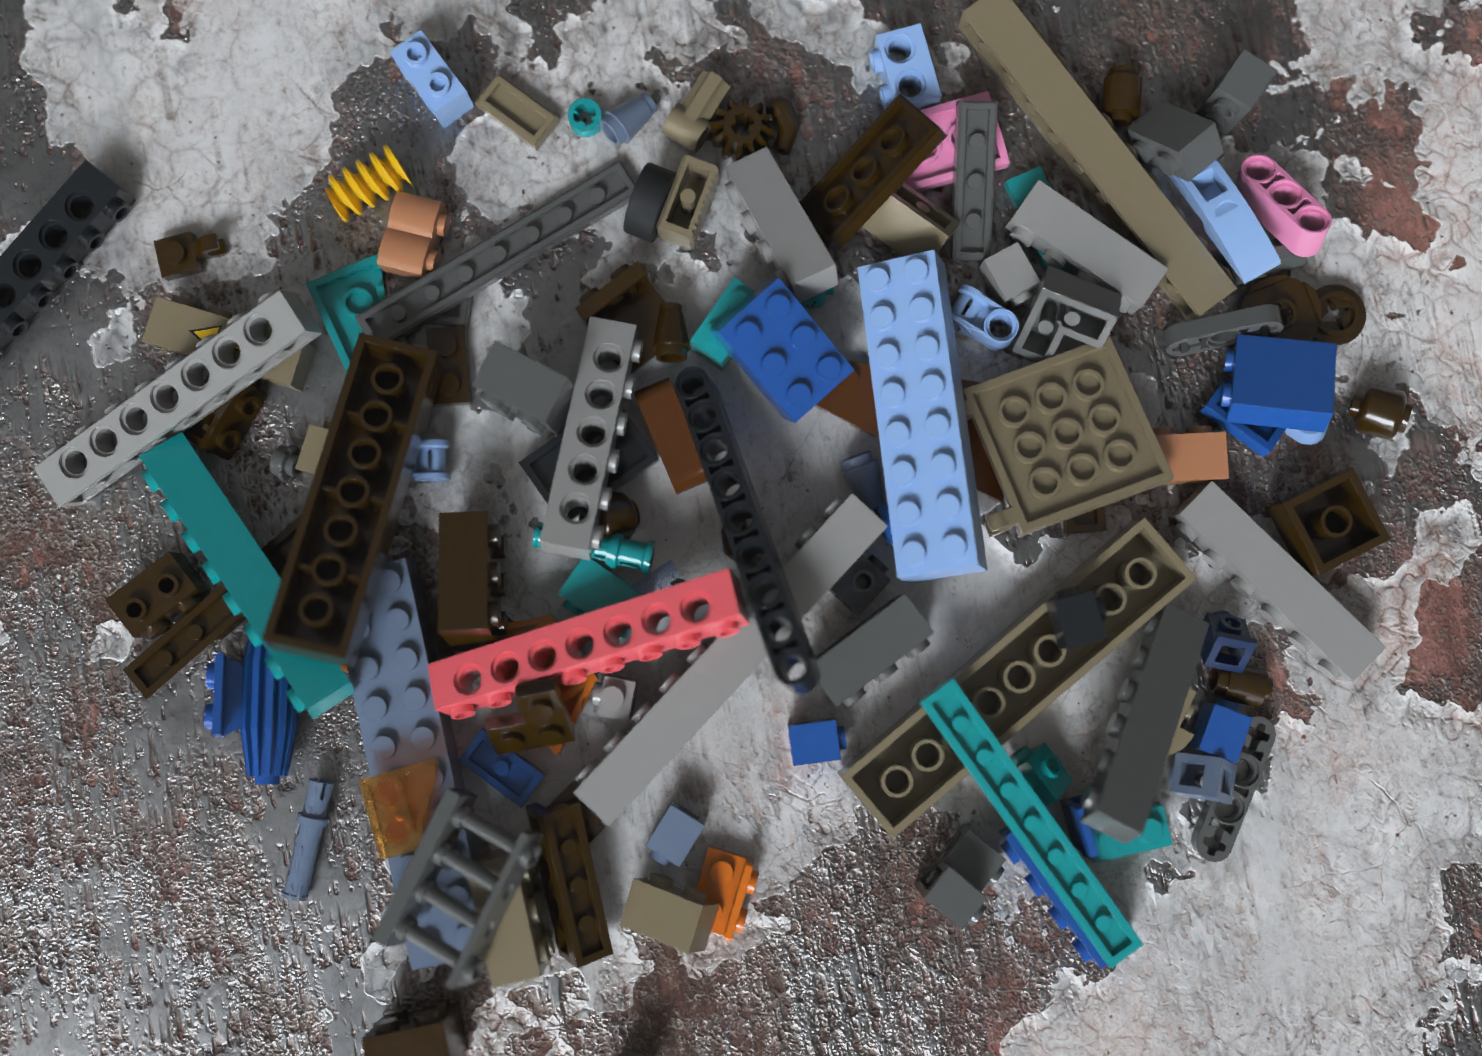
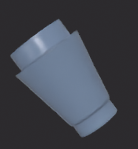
[599,92,657,146]
[841,451,885,510]

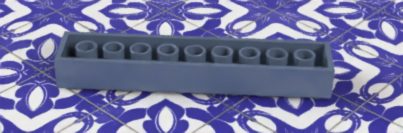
[347,558,480,971]

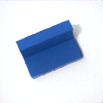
[1060,794,1099,857]

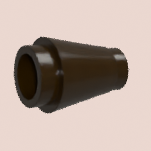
[652,302,691,363]

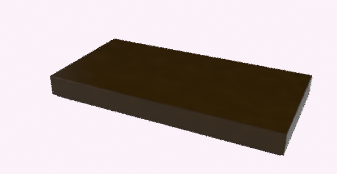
[800,94,947,254]

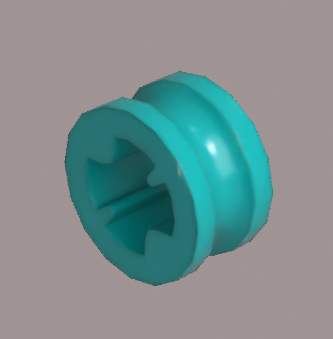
[567,98,603,138]

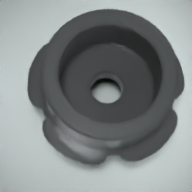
[270,445,303,482]

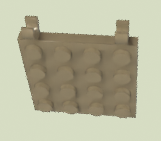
[963,336,1174,537]

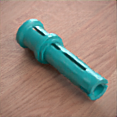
[532,522,656,576]

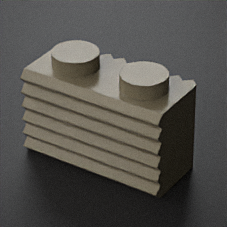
[656,155,720,250]

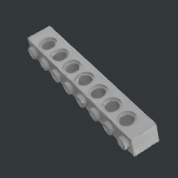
[33,289,322,507]

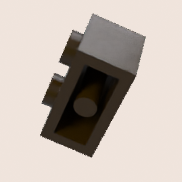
[105,551,211,639]

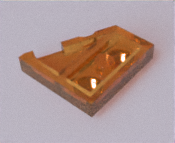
[358,757,439,861]

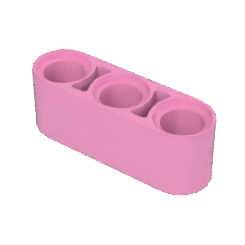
[1235,154,1332,257]

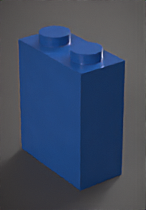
[1220,334,1337,432]

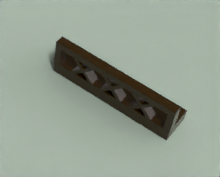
[525,799,613,968]

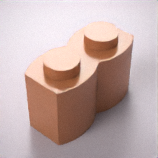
[377,191,451,280]

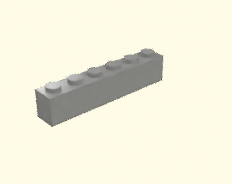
[1168,481,1386,681]

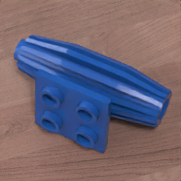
[204,637,298,785]

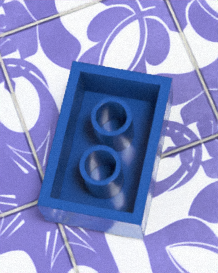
[709,278,854,423]

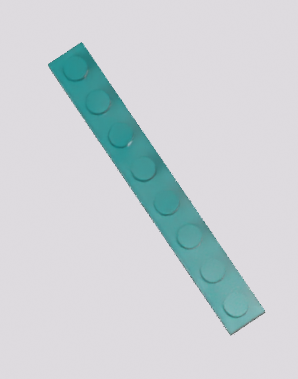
[918,677,1144,969]

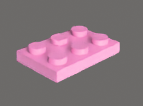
[904,91,1010,193]

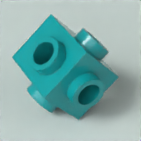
[1010,742,1074,806]

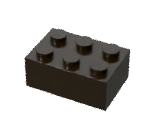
[438,511,508,650]

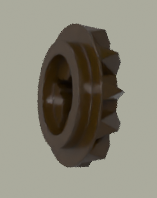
[1314,284,1366,345]

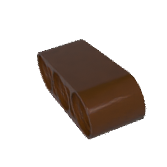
[634,377,707,495]

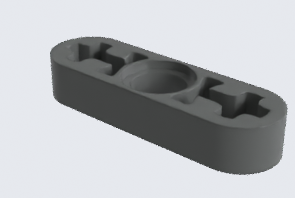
[1163,304,1284,356]

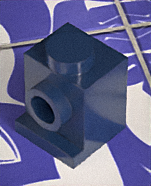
[1201,610,1257,673]

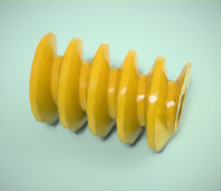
[324,144,413,223]

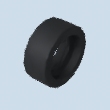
[623,162,676,243]

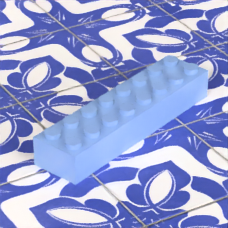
[857,250,988,583]

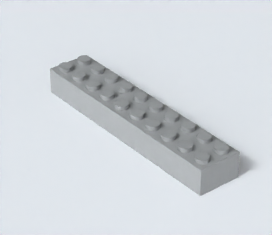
[573,493,888,826]

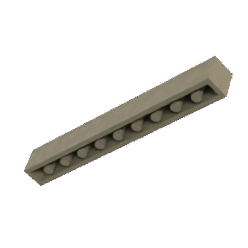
[958,0,1237,321]

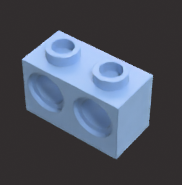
[869,23,942,110]
[389,30,474,129]

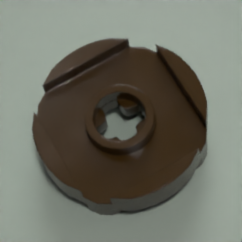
[1240,275,1322,341]

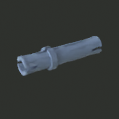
[282,777,335,901]

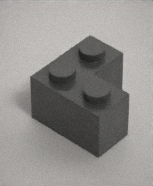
[1012,265,1122,362]
[914,824,1006,930]

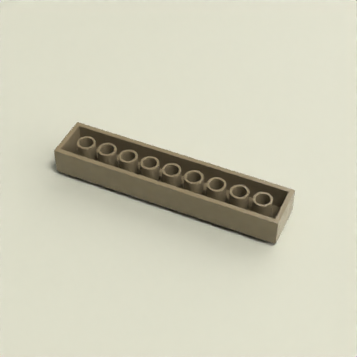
[837,517,1197,839]

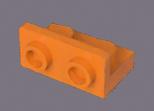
[696,845,759,942]

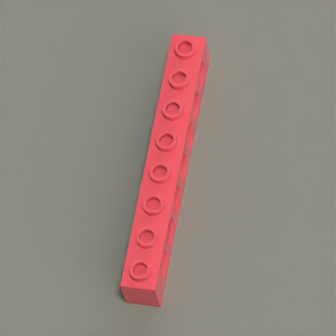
[427,568,750,719]

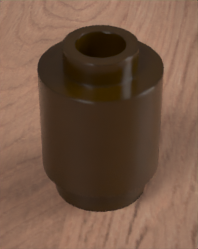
[1101,65,1143,127]
[1209,665,1273,707]

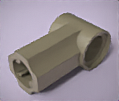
[662,70,731,153]

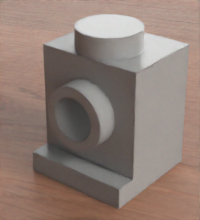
[592,673,639,721]

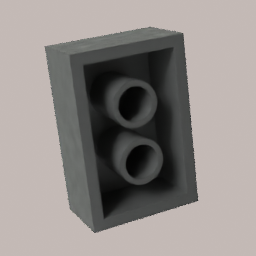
[472,341,574,439]
[804,593,935,707]

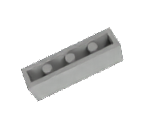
[724,146,839,303]
[1005,180,1169,314]

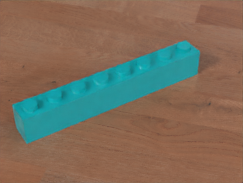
[139,432,355,719]

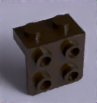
[575,261,666,374]

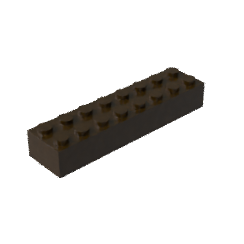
[262,333,443,668]

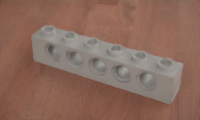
[539,316,643,561]

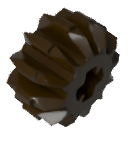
[710,96,775,161]

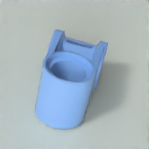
[951,284,1019,351]
[410,439,451,482]

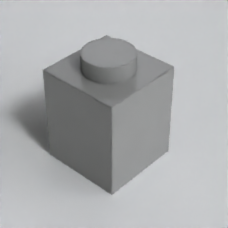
[978,242,1040,308]

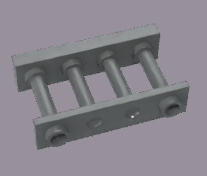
[372,788,545,990]

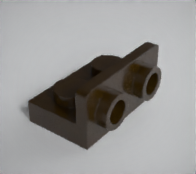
[183,373,268,460]

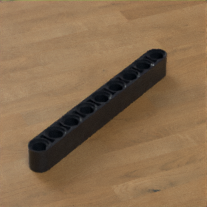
[675,366,820,695]

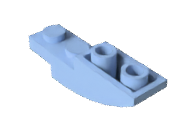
[1168,160,1281,284]

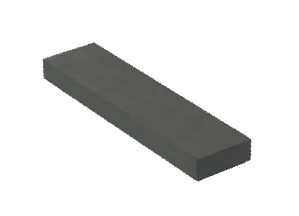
[950,100,998,260]

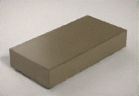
[475,73,560,151]

